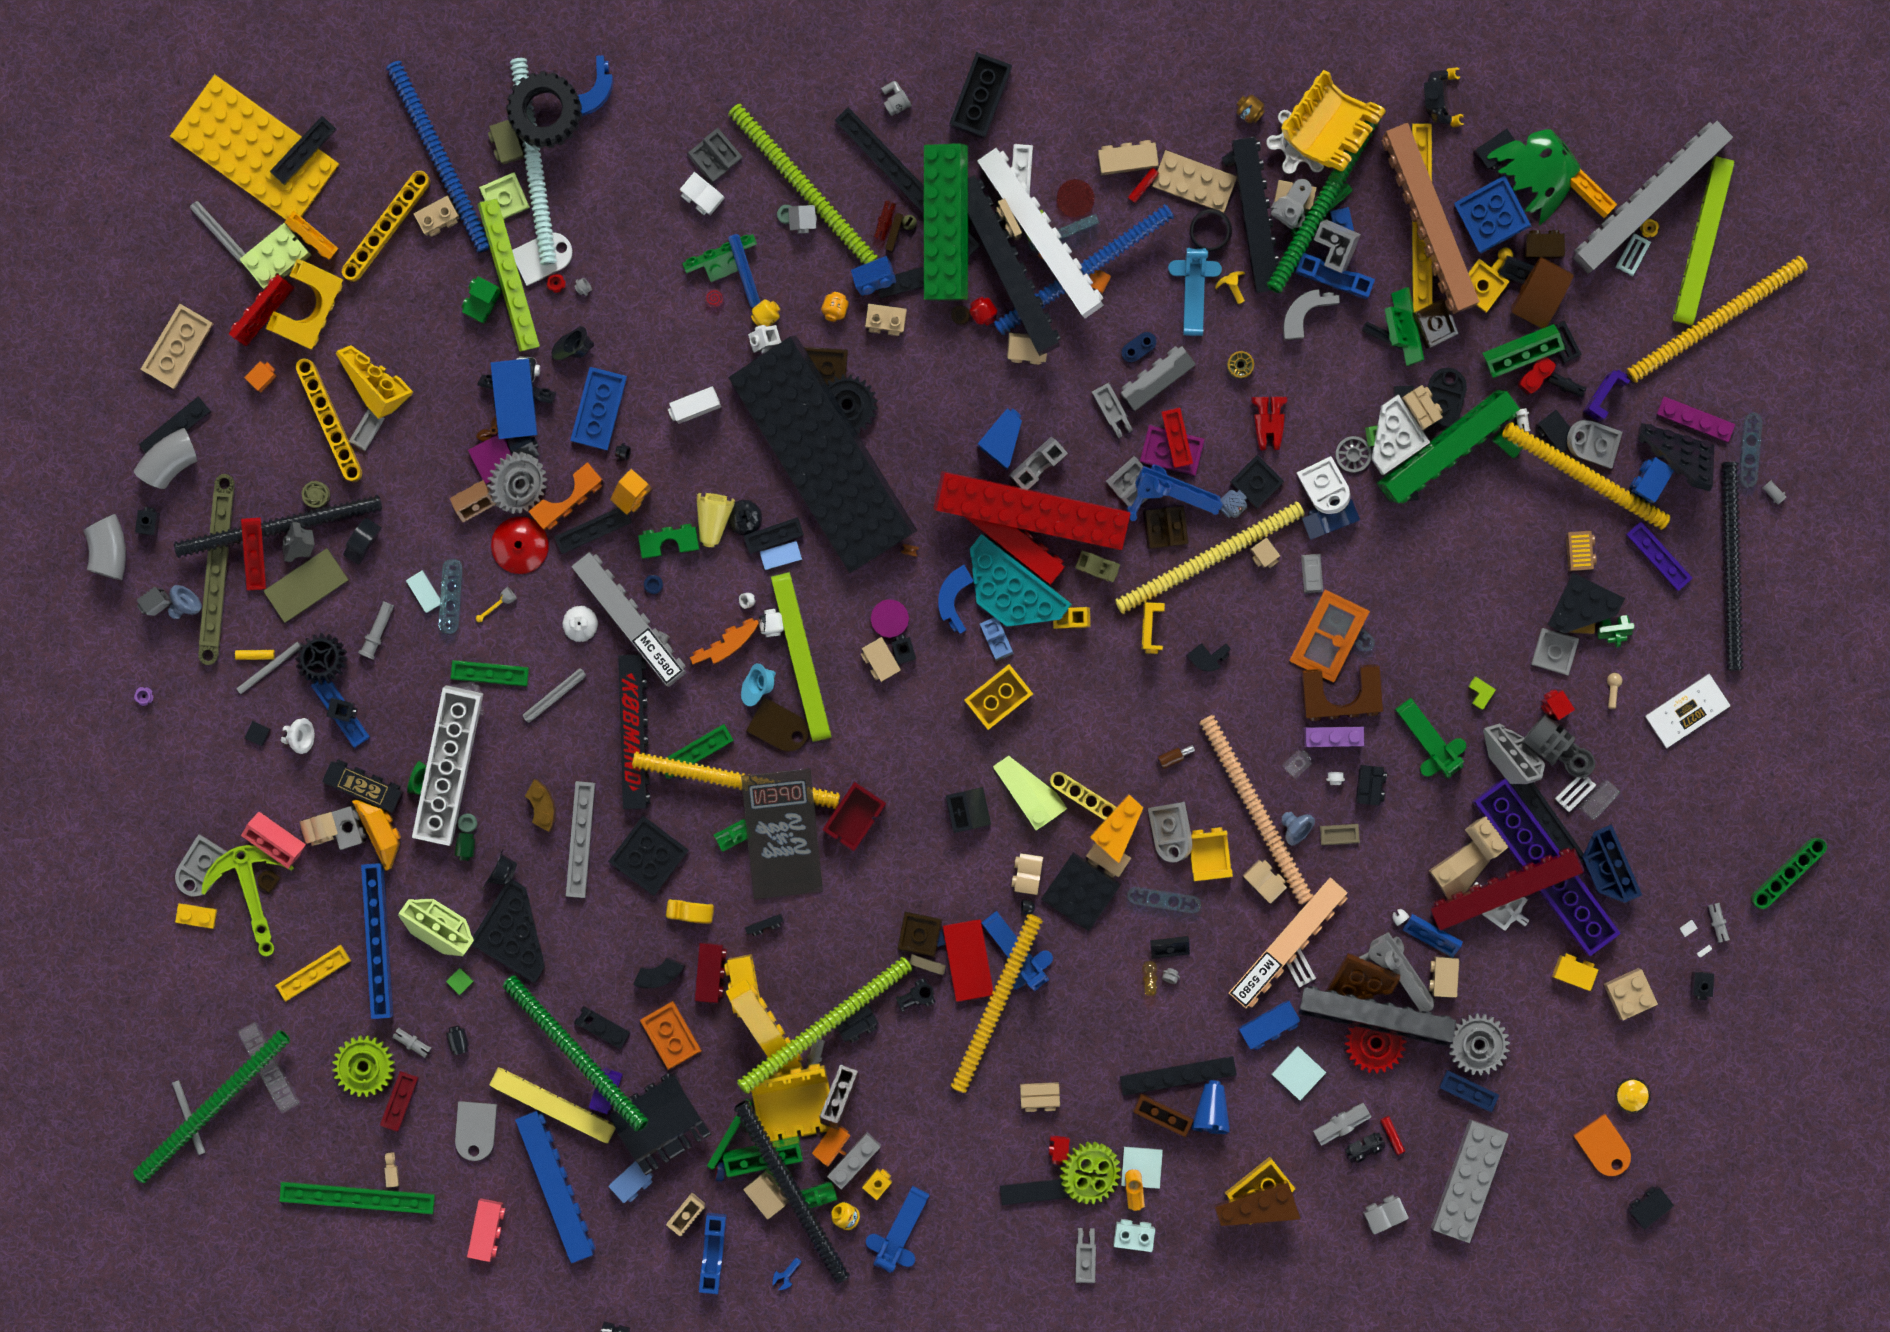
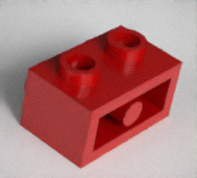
[1541,689,1575,720]

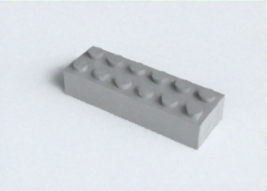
[1431,1119,1509,1243]

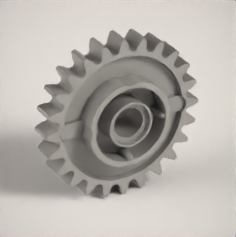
[487,452,547,514]
[1449,1013,1510,1076]

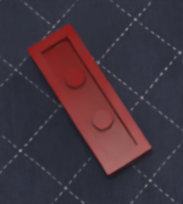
[1161,408,1193,468]

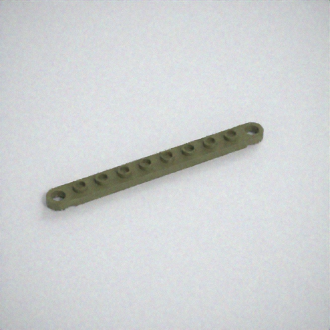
[198,474,235,665]

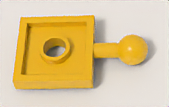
[1468,248,1513,313]

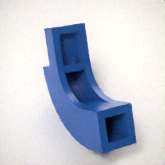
[578,55,614,116]
[938,565,974,634]

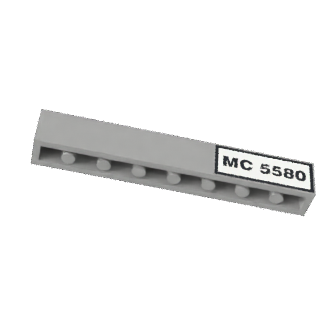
[571,552,687,687]

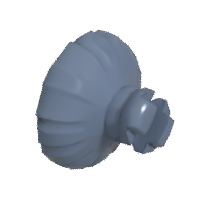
[168,585,202,619]
[1281,812,1315,846]

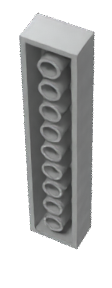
[1572,121,1733,274]

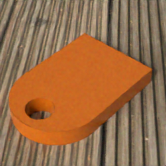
[1573,1114,1631,1176]

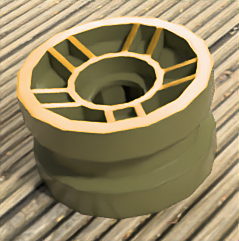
[1227,351,1254,379]

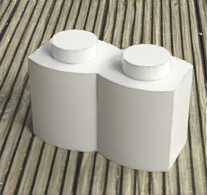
[680,172,724,215]

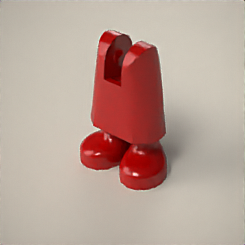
[1251,397,1287,450]

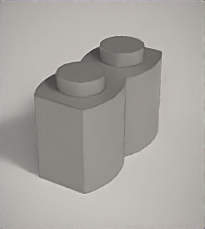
[1363,1195,1409,1234]

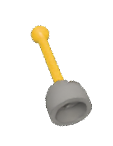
[476,587,517,622]

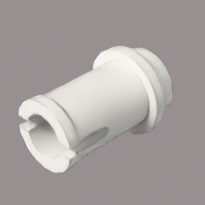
[1516,408,1530,431]

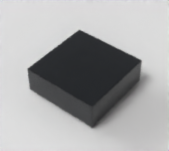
[245,721,271,746]

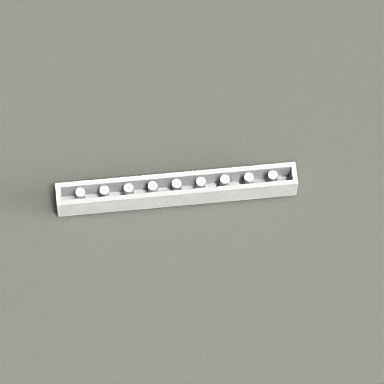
[978,148,1104,318]

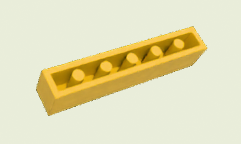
[726,979,803,1073]

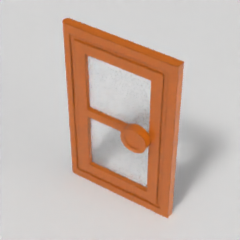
[1289,589,1370,682]

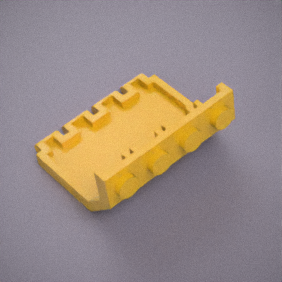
[750,1064,830,1141]

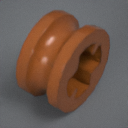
[901,544,919,557]

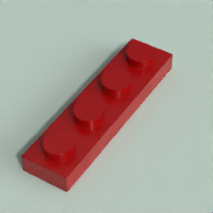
[241,517,266,590]

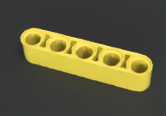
[1050,772,1116,820]

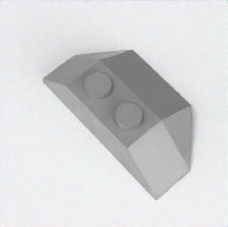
[1483,724,1545,784]

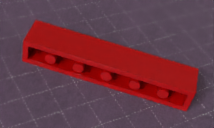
[965,517,1065,585]

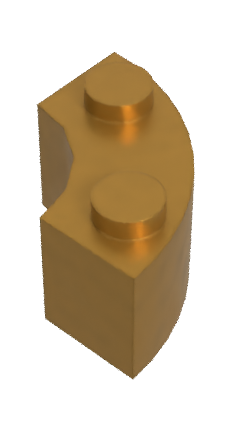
[525,779,556,832]

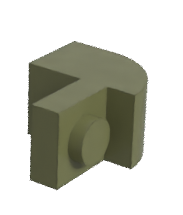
[1075,551,1120,582]

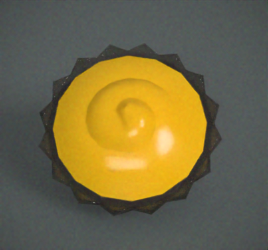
[1614,1077,1651,1114]

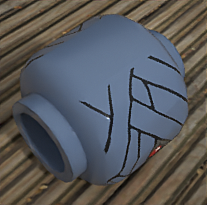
[1220,490,1247,518]

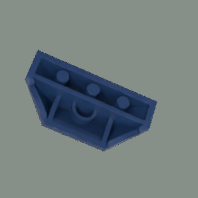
[1582,824,1642,903]

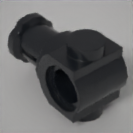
[896,978,936,1012]

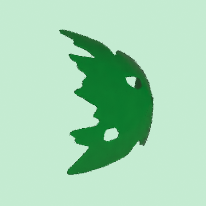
[1487,129,1580,226]

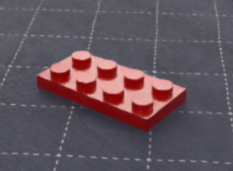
[229,274,295,346]

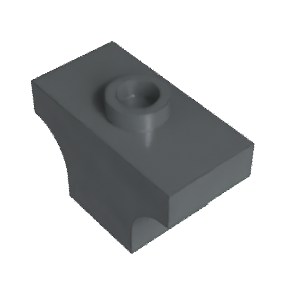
[282,522,315,562]

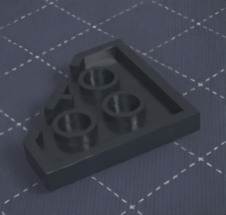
[1547,573,1625,633]

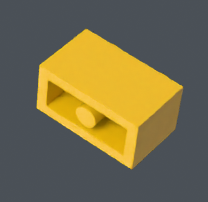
[1552,953,1598,991]

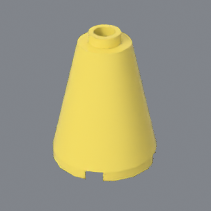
[697,493,735,547]

